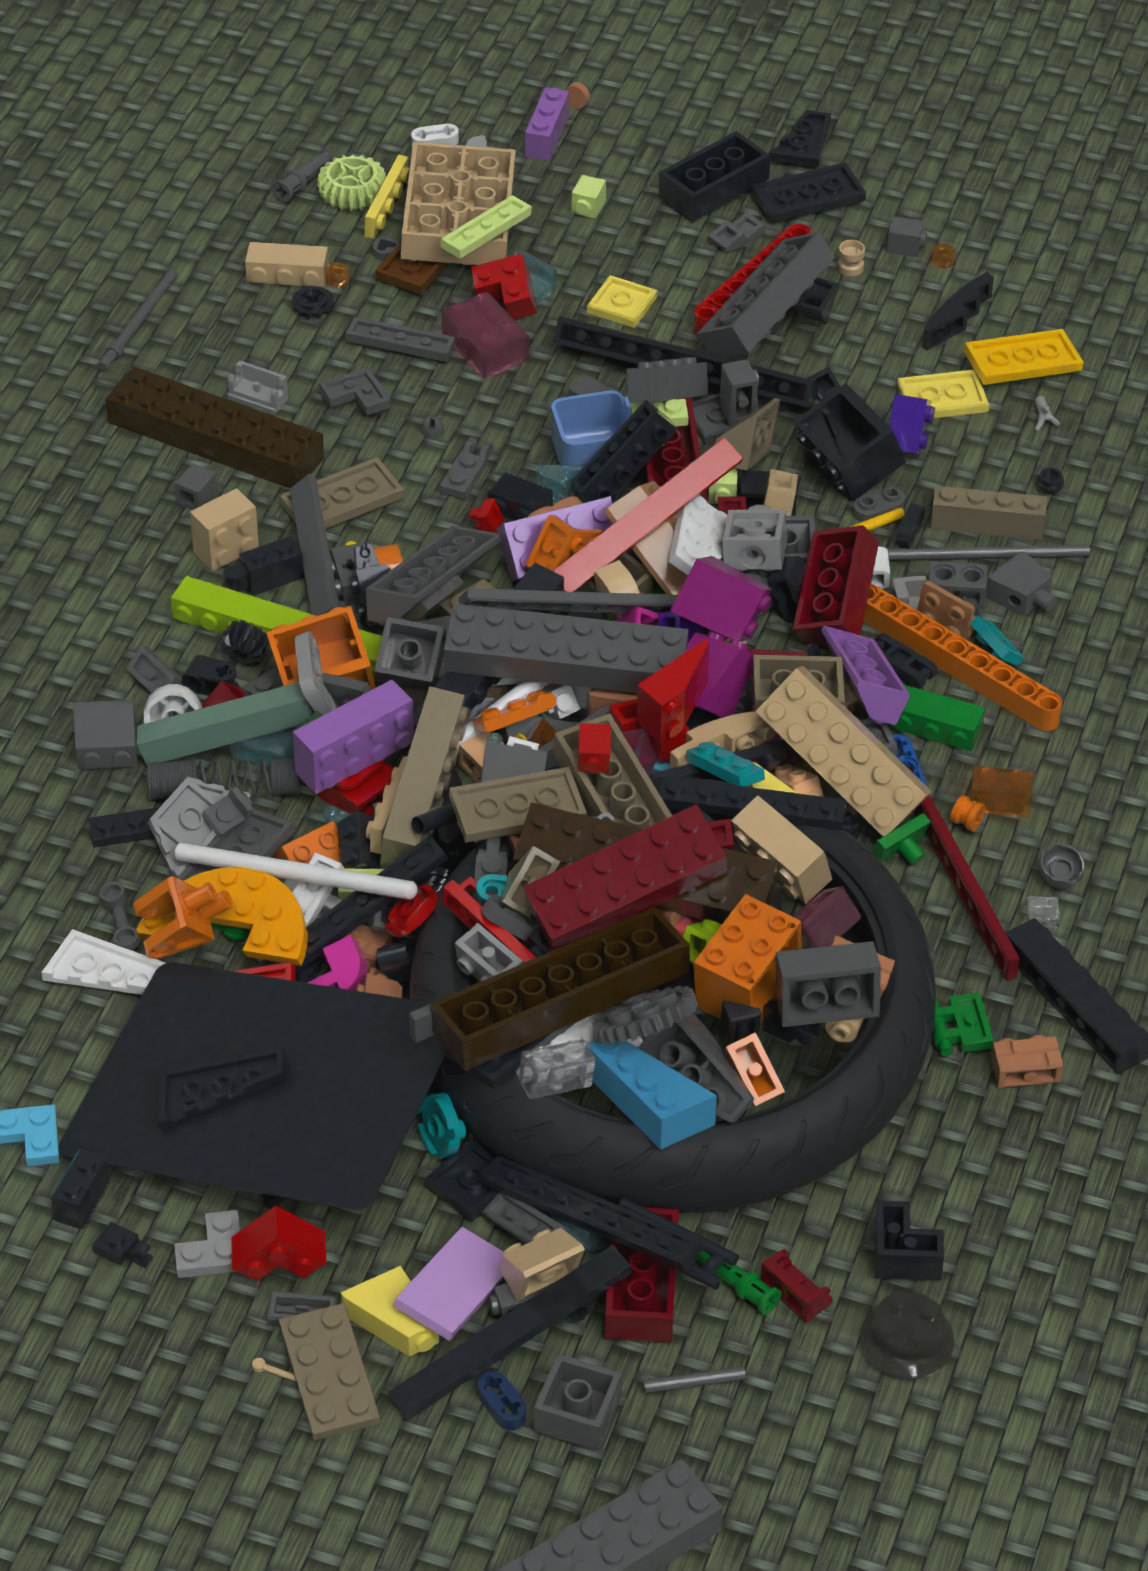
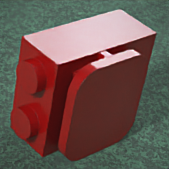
[310,759,393,817]

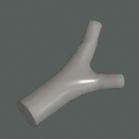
[1034,396,1060,432]

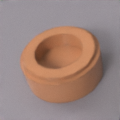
[565,82,590,109]

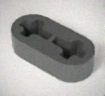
[481,894,539,941]

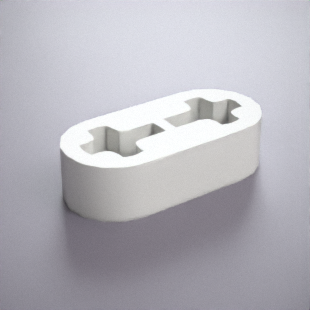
[411,124,459,147]

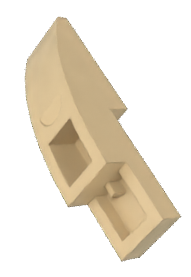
[670,711,777,769]

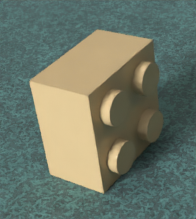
[190,488,259,571]

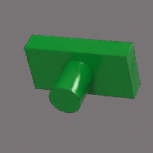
[872,813,931,866]

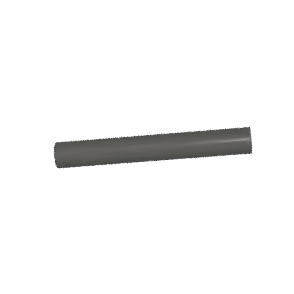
[643,1366,746,1393]

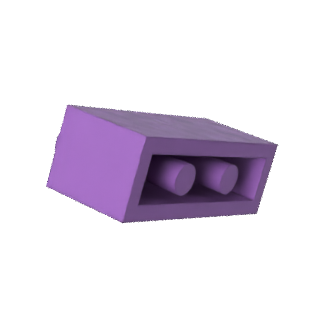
[525,87,569,161]

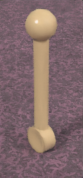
[252,1358,296,1382]

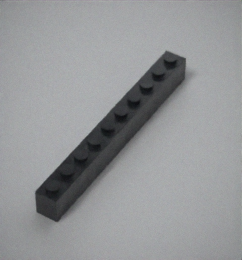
[553,316,820,408]

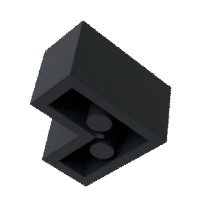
[874,1200,944,1280]

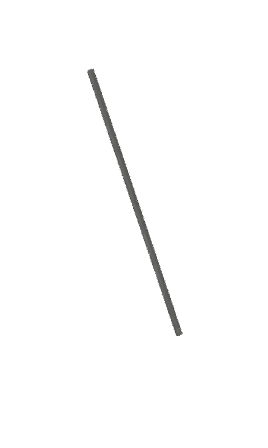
[629,545,1090,560]

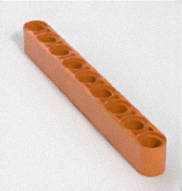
[863,583,1062,731]

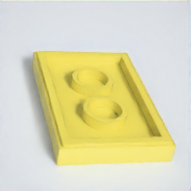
[897,370,989,418]

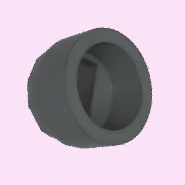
[422,416,444,439]

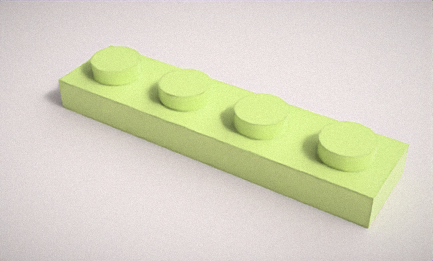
[440,195,532,259]

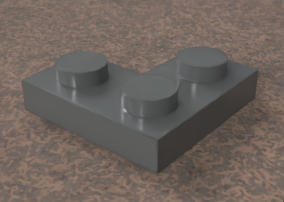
[319,367,391,416]

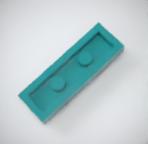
[686,742,765,786]

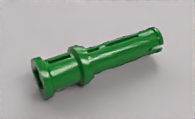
[695,1251,782,1315]

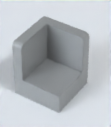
[891,576,926,610]

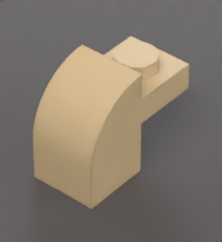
[594,560,640,621]

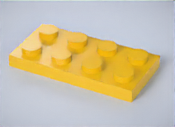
[963,329,1084,385]

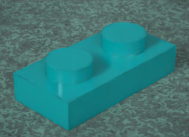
[971,615,1025,666]

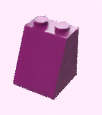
[670,556,772,642]
[687,631,755,718]

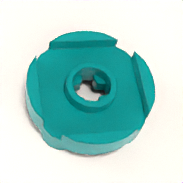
[417,1092,466,1159]

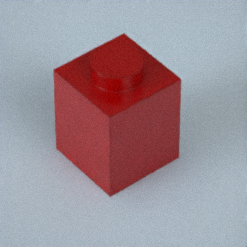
[578,723,611,774]

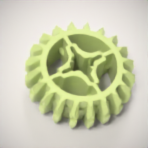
[317,154,386,211]

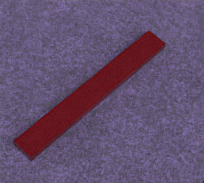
[913,795,1020,981]

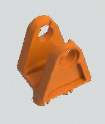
[133,876,233,959]

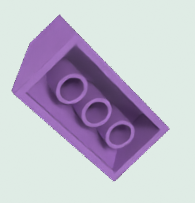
[821,626,910,725]

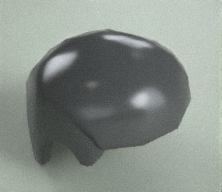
[1038,843,1085,889]

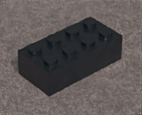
[659,131,770,221]

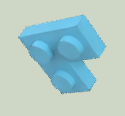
[0,1104,60,1166]

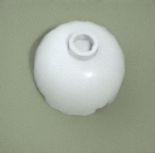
[144,684,202,724]

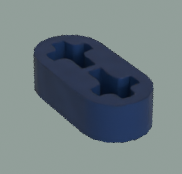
[478,1371,526,1430]

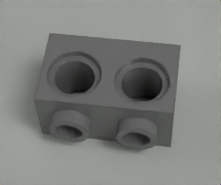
[928,561,987,609]

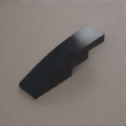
[923,272,994,351]

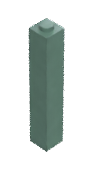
[136,682,314,766]

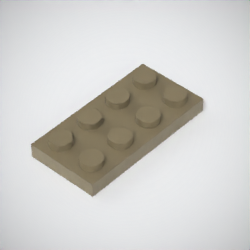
[280,457,404,529]
[449,767,587,843]
[279,1303,380,1441]

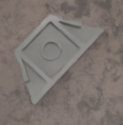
[148,777,251,878]

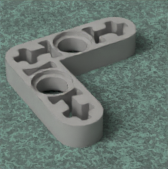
[295,631,339,715]

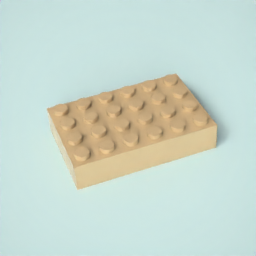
[401,142,516,265]

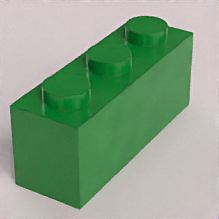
[888,684,985,751]

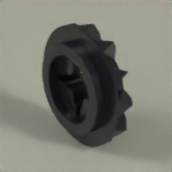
[292,286,334,318]

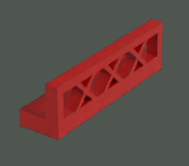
[442,876,537,963]

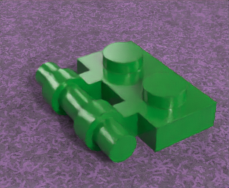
[933,993,994,1057]

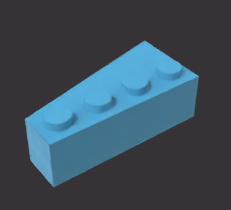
[586,1040,717,1150]

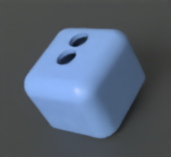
[551,390,631,479]

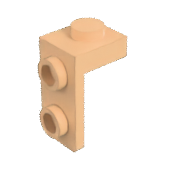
[771,764,824,797]

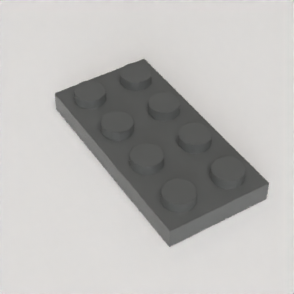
[177,809,295,881]

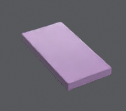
[393,1227,505,1341]

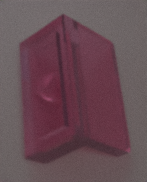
[794,886,861,948]

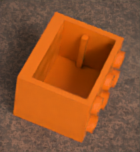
[266,606,376,690]
[694,894,802,1023]

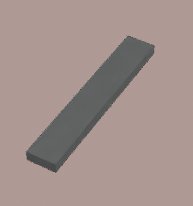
[290,474,339,616]

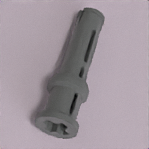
[272,149,334,202]

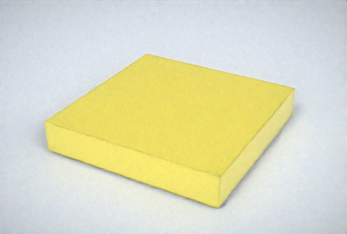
[587,275,657,328]

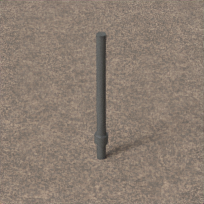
[98,269,178,371]

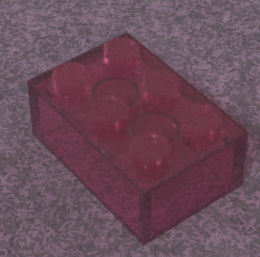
[441,292,529,379]

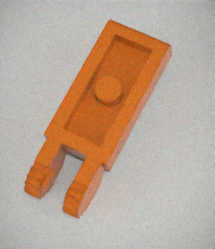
[472,690,557,733]

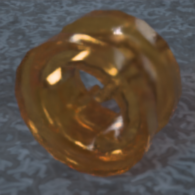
[931,243,956,268]
[326,263,350,288]

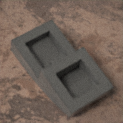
[708,212,766,252]

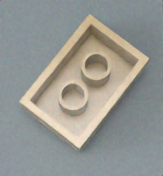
[731,796,832,904]

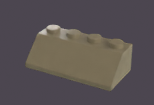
[931,486,1047,540]

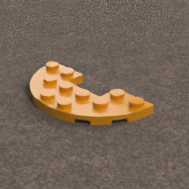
[136,867,308,966]

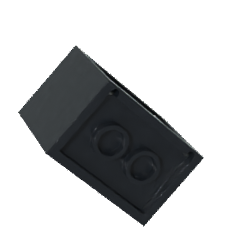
[794,383,906,501]

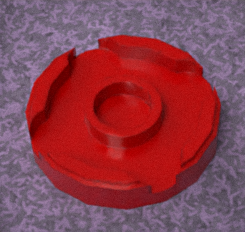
[385,885,439,938]

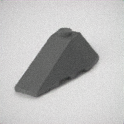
[638,1012,755,1123]

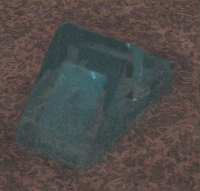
[537,464,586,502]

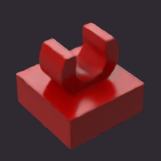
[468,498,504,533]

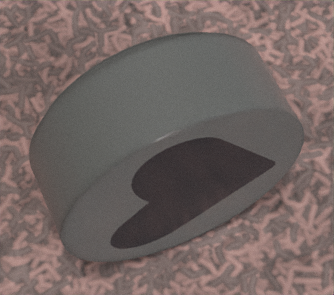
[373,237,399,260]

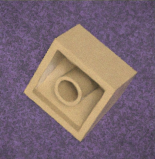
[498,1228,585,1302]

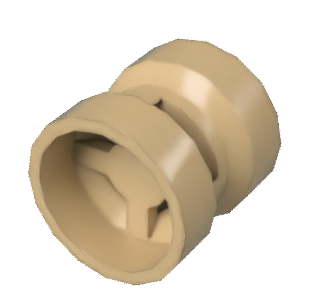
[838,240,865,277]

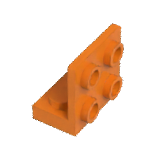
[525,515,603,571]
[273,821,341,889]

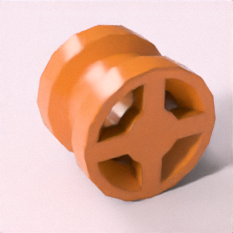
[950,795,986,832]

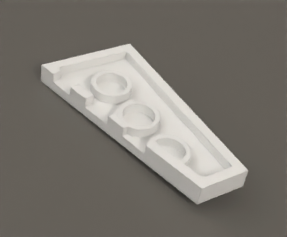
[42,929,165,995]

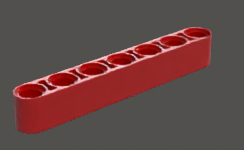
[694,224,811,338]

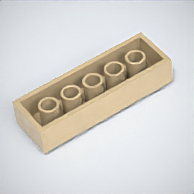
[756,666,932,837]

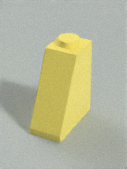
[341,1266,439,1357]

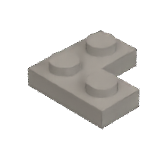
[175,1210,240,1278]

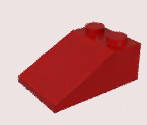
[637,639,709,744]

